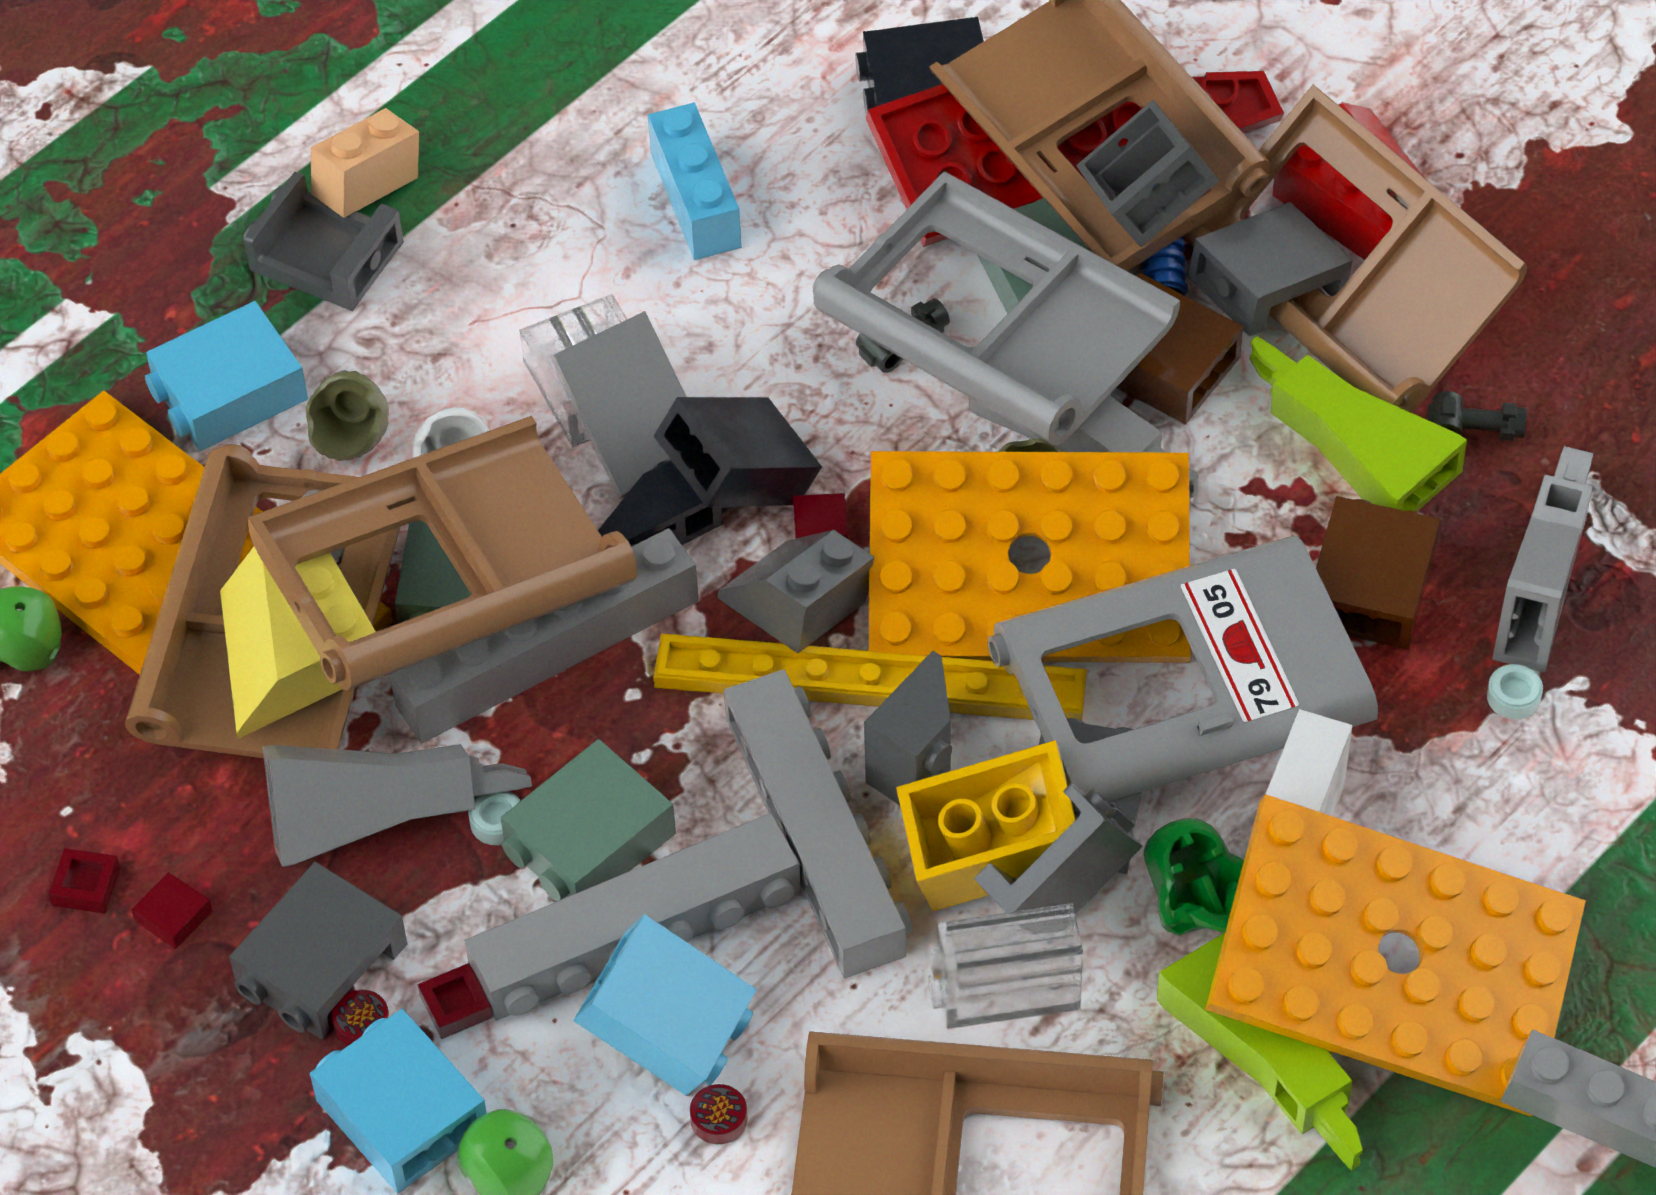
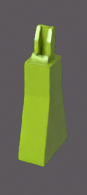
[1249,336,1467,511]
[1157,932,1363,1171]

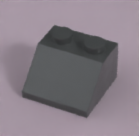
[717,530,874,653]
[864,651,952,805]

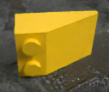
[896,740,1076,912]

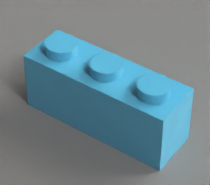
[648,102,742,260]

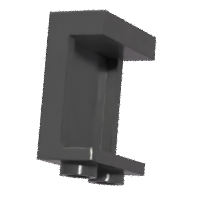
[243,172,404,311]
[1188,202,1353,337]
[974,783,1143,941]
[229,862,408,1039]

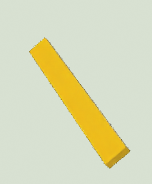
[653,633,1087,721]

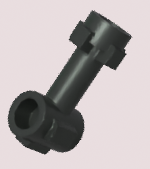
[856,298,950,373]
[1427,391,1527,441]

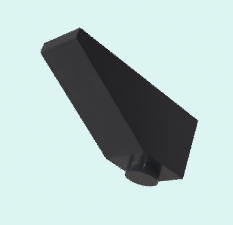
[598,459,723,547]

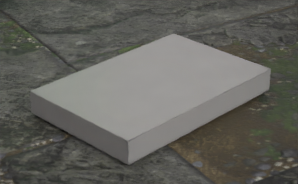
[550,311,687,497]

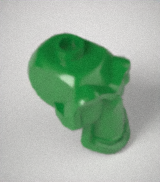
[1143,818,1244,936]

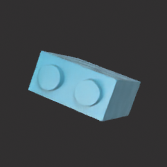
[145,301,308,452]
[573,914,757,1096]
[310,1008,487,1194]

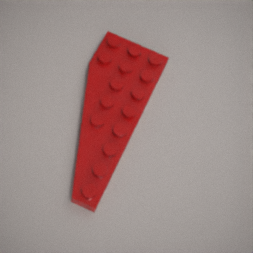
[865,71,1284,247]

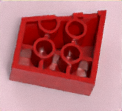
[1272,102,1423,260]

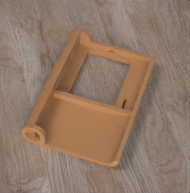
[929,0,1271,271]
[1183,84,1527,413]
[248,416,637,690]
[125,444,400,758]
[791,1031,1164,1195]

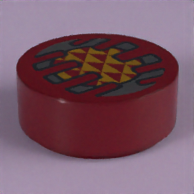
[332,989,390,1046]
[690,1084,748,1144]

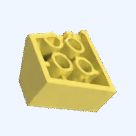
[220,546,376,739]

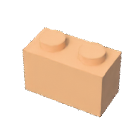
[311,108,419,218]

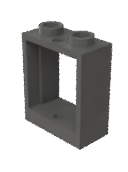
[1076,100,1220,247]

